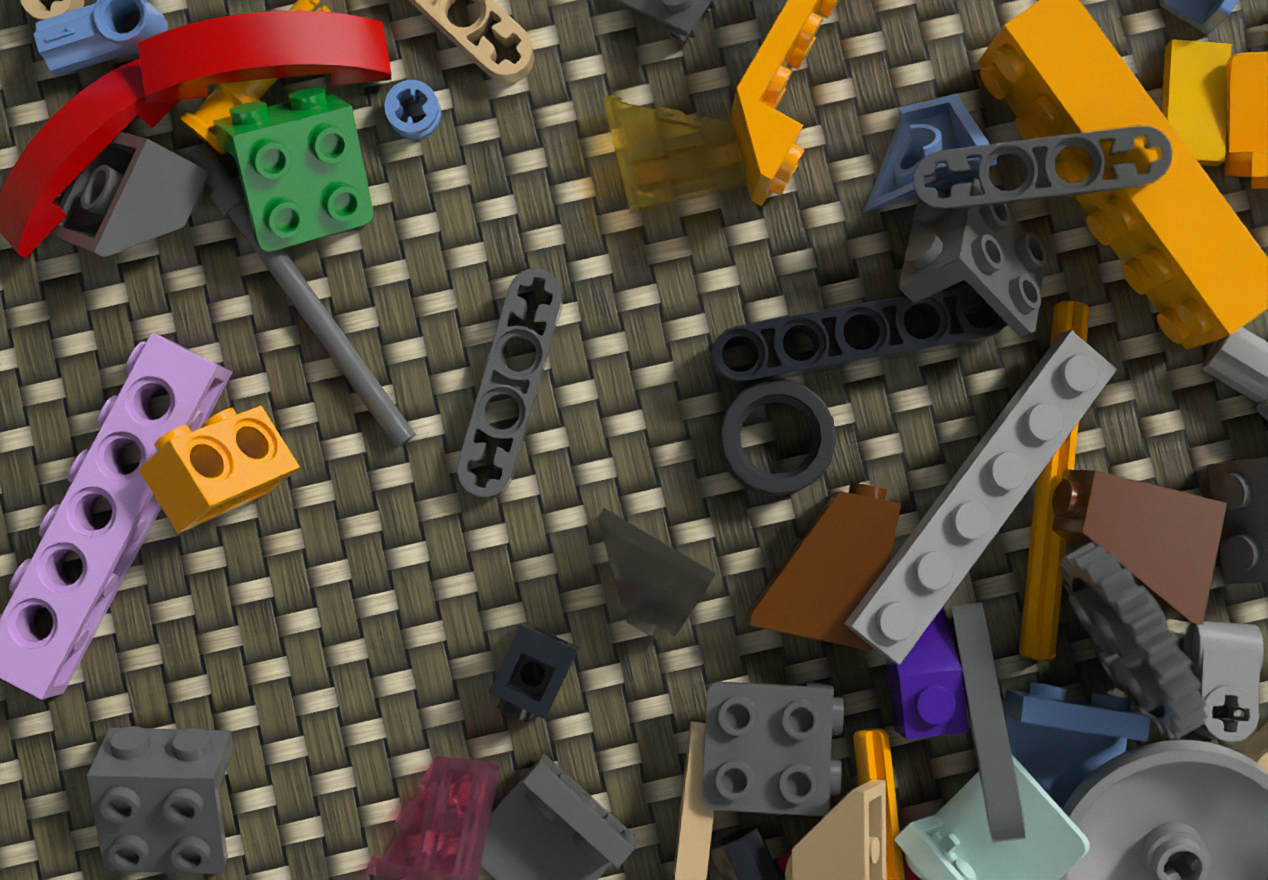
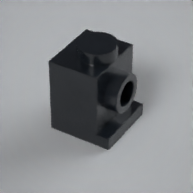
[489,621,579,722]

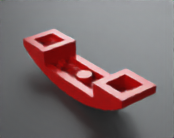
[138,11,392,103]
[0,58,180,258]

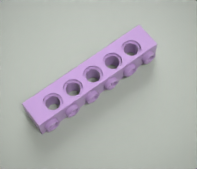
[0,332,232,700]

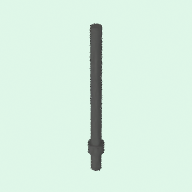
[187,143,416,448]

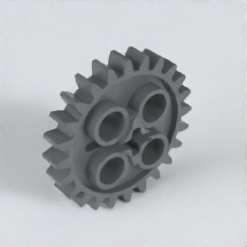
[1059,542,1207,739]

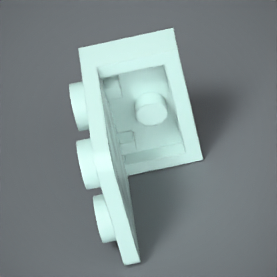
[894,755,1089,880]

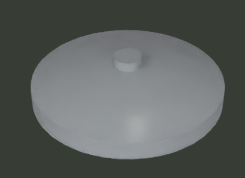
[1059,740,1268,880]

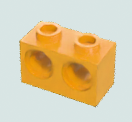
[138,406,300,534]

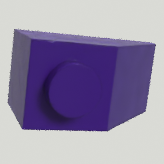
[886,606,969,739]

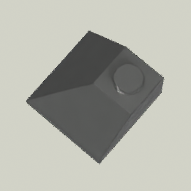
[49,132,209,257]

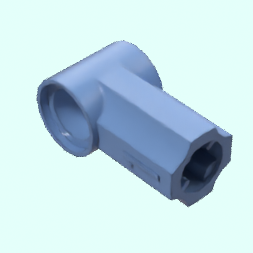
[33,0,168,76]

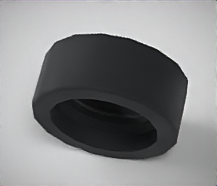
[718,379,836,496]

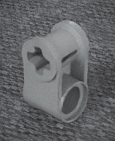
[1183,621,1264,742]

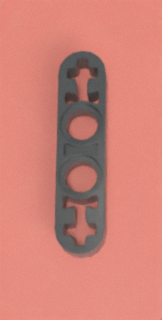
[914,126,1173,211]
[457,268,563,498]
[950,601,1026,843]

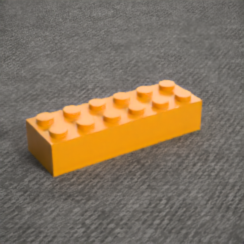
[977,0,1268,350]

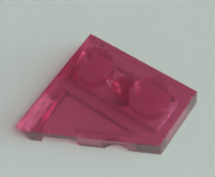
[366,756,500,880]

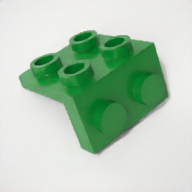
[213,88,373,251]

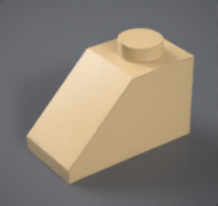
[785,779,887,880]

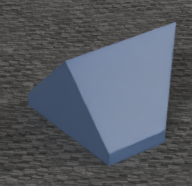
[864,94,997,212]

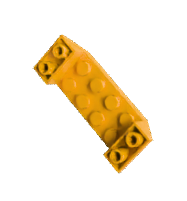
[729,0,839,206]

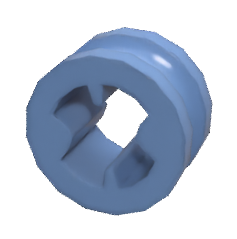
[384,80,442,140]

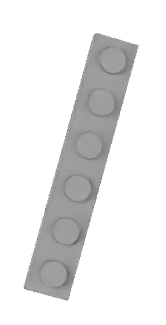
[844,330,1117,665]

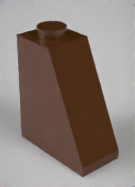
[1052,470,1227,625]
[745,482,901,651]

